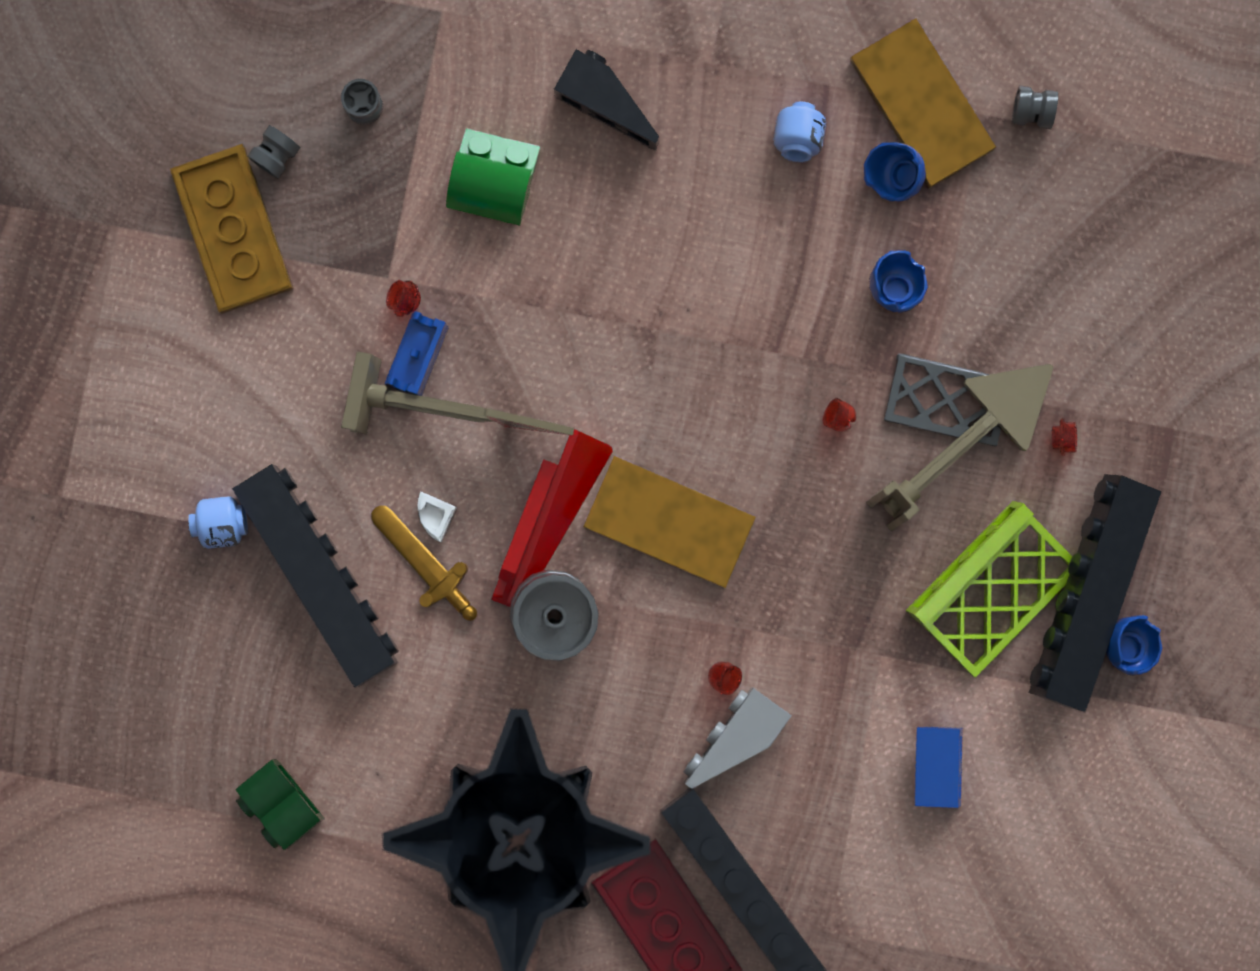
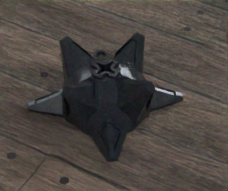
[383,709,650,971]

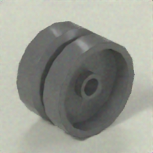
[510,570,599,661]

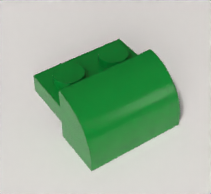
[446,128,540,226]

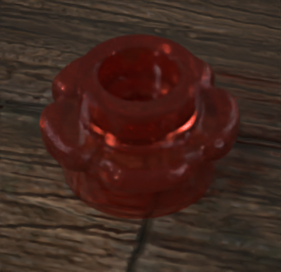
[386,280,421,317]
[1052,418,1077,456]

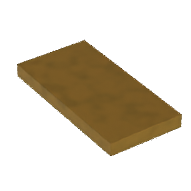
[850,18,996,189]
[170,144,293,314]
[583,456,756,588]

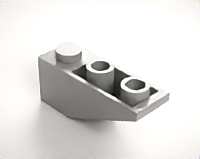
[683,687,792,789]

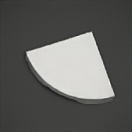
[417,492,457,542]

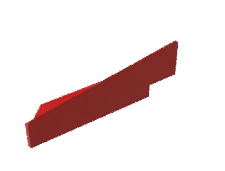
[491,429,613,607]

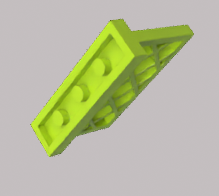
[906,501,1072,678]

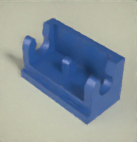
[385,311,449,396]
[915,727,963,808]

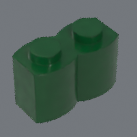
[235,759,325,850]

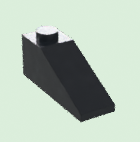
[554,49,659,151]

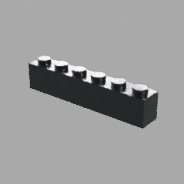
[232,464,399,688]
[1028,474,1162,712]
[661,788,827,971]

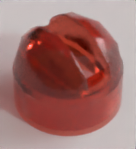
[823,398,856,432]
[708,661,742,695]

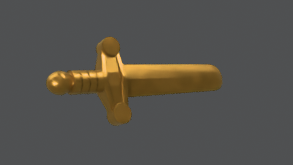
[371,505,477,621]

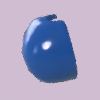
[864,142,926,202]
[869,250,928,313]
[1106,615,1163,676]

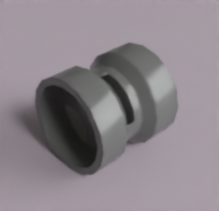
[341,79,383,125]
[1012,85,1058,130]
[247,125,301,179]

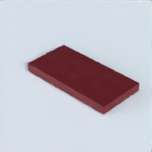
[591,838,743,971]

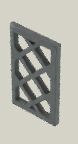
[884,353,1001,447]

